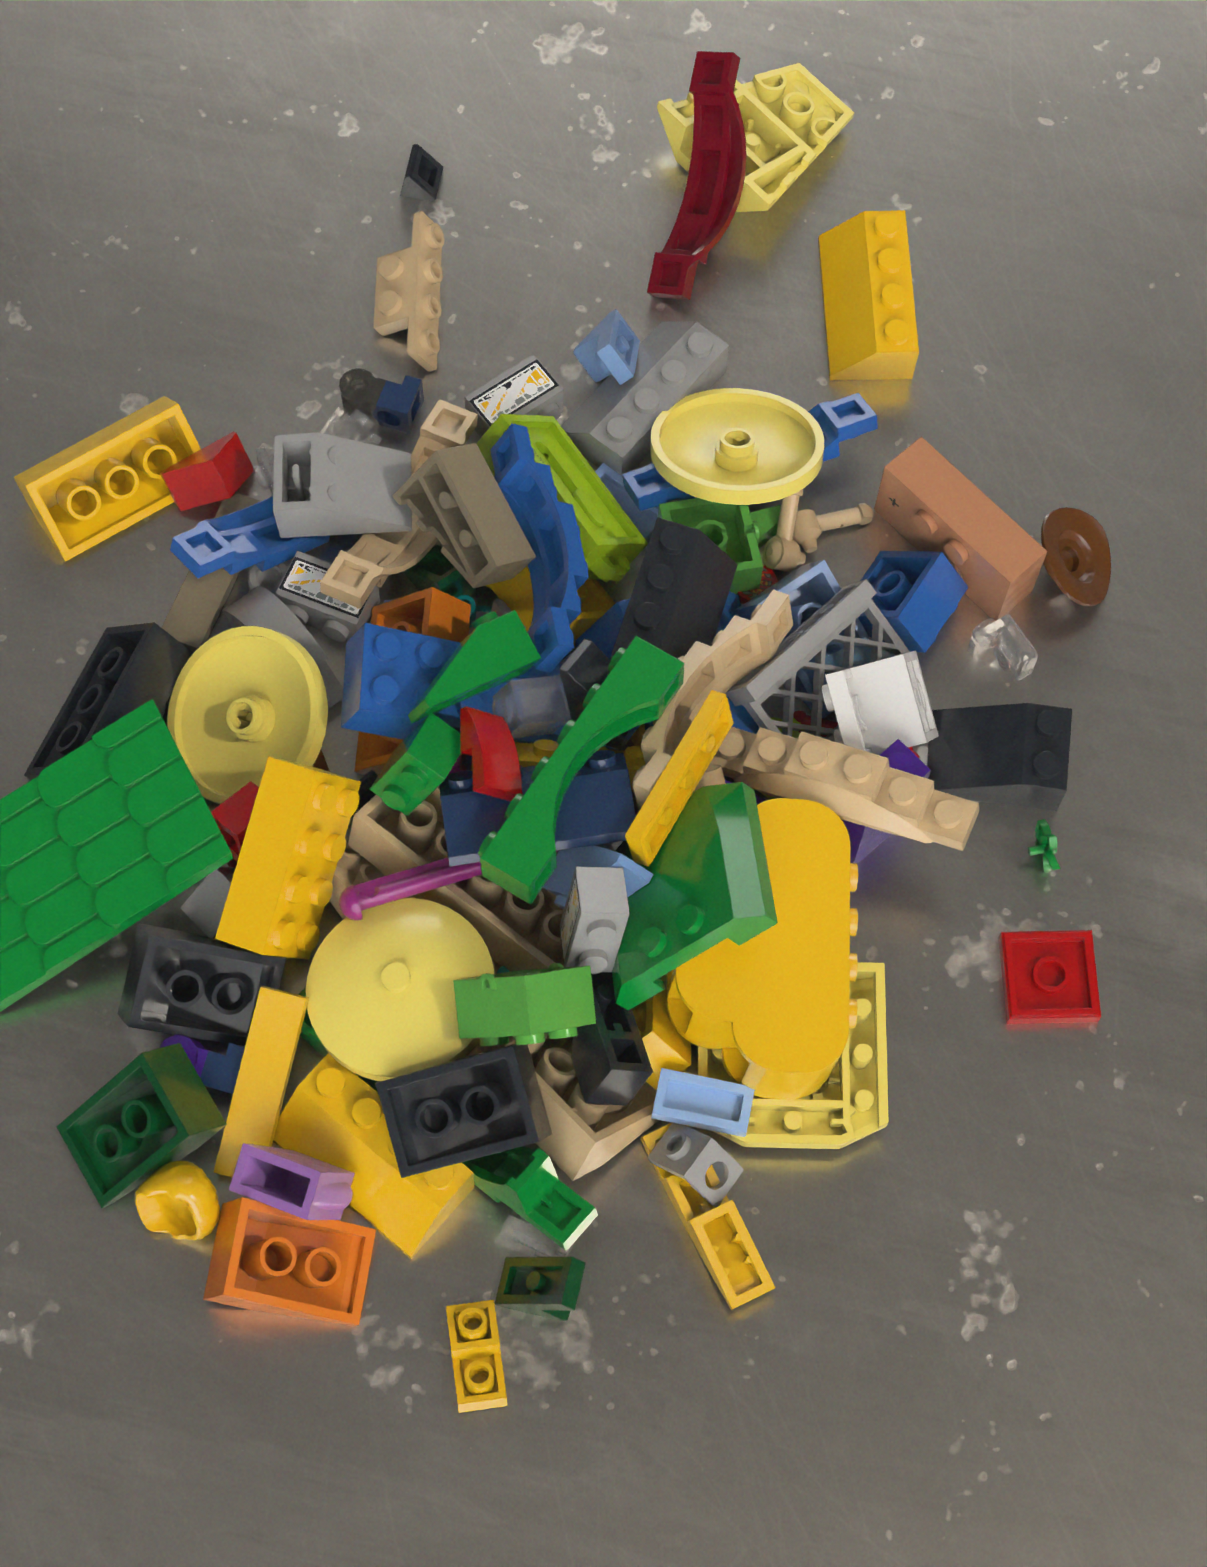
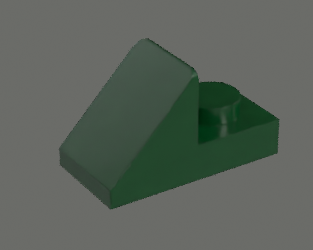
[495,1256,586,1321]

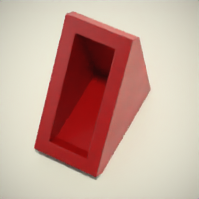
[159,431,255,511]

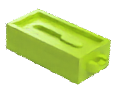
[476,414,648,582]

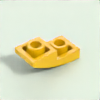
[446,1299,508,1413]

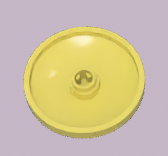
[650,388,824,505]
[167,626,328,804]
[306,898,496,1081]

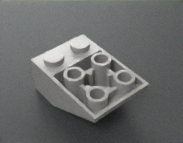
[273,433,412,538]

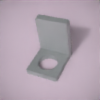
[647,1123,744,1207]

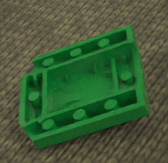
[612,782,778,1011]

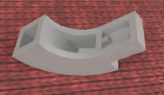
[222,586,343,709]

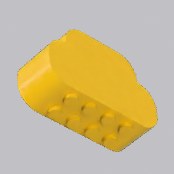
[666,798,858,1099]

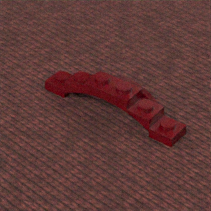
[647,51,747,300]

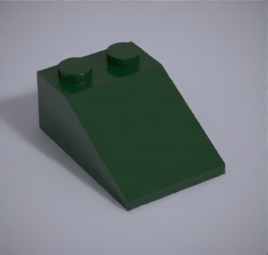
[56,1043,227,1208]

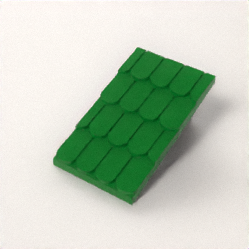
[0,699,233,1012]

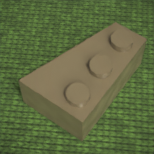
[392,443,536,588]

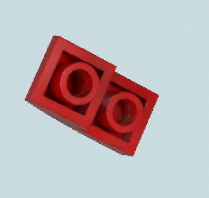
[460,706,522,801]

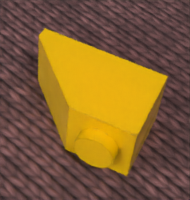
[632,989,691,1090]

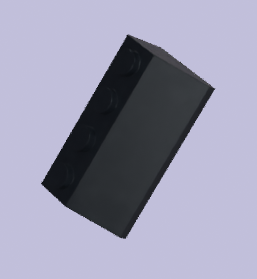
[610,517,738,660]
[24,622,193,780]

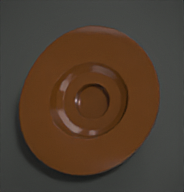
[1041,507,1111,607]

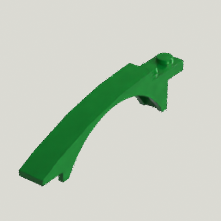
[298,987,598,1251]

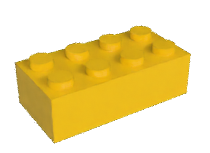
[215,756,361,959]

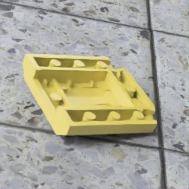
[697,962,889,1149]

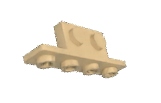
[373,211,444,372]

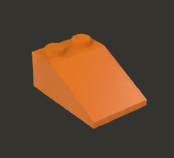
[203,1197,376,1326]

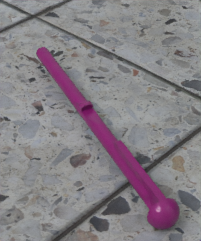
[339,809,639,920]

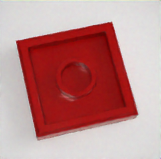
[998,930,1101,1024]

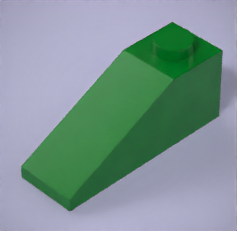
[407,610,541,723]

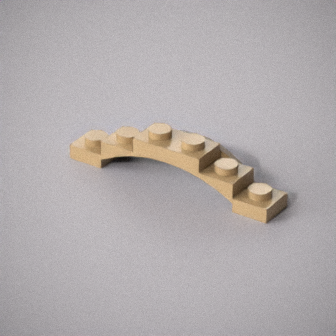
[320,399,478,609]
[632,590,793,811]
[711,727,979,851]

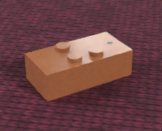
[874,436,1047,623]

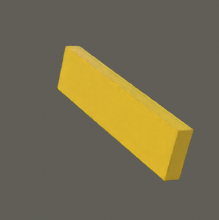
[625,690,734,867]
[213,986,309,1177]

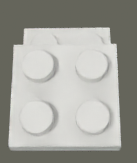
[822,650,939,755]

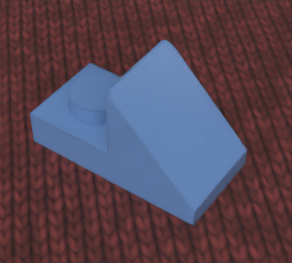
[573,309,640,385]

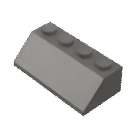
[561,321,729,475]

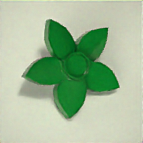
[1028,819,1061,872]

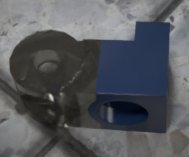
[339,368,424,434]

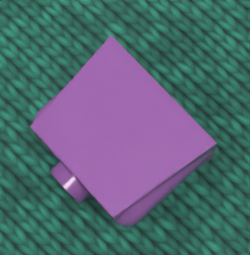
[229,1143,355,1220]

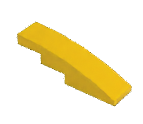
[640,1123,775,1310]

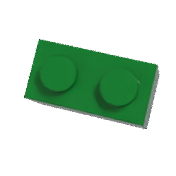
[370,712,461,816]

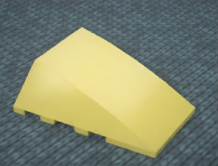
[657,63,854,212]

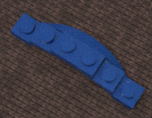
[622,393,878,511]
[490,423,589,672]
[170,496,330,578]

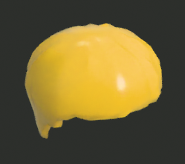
[134,1161,220,1240]

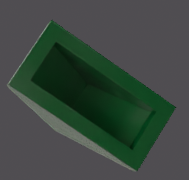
[404,545,477,598]

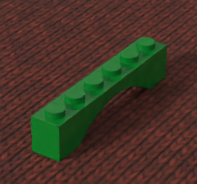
[478,636,684,905]

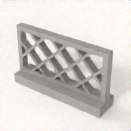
[726,579,910,742]

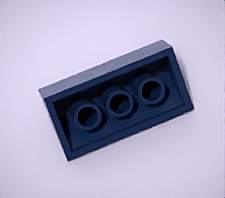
[439,750,636,866]

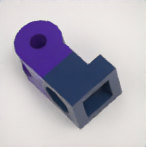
[159,1035,245,1094]

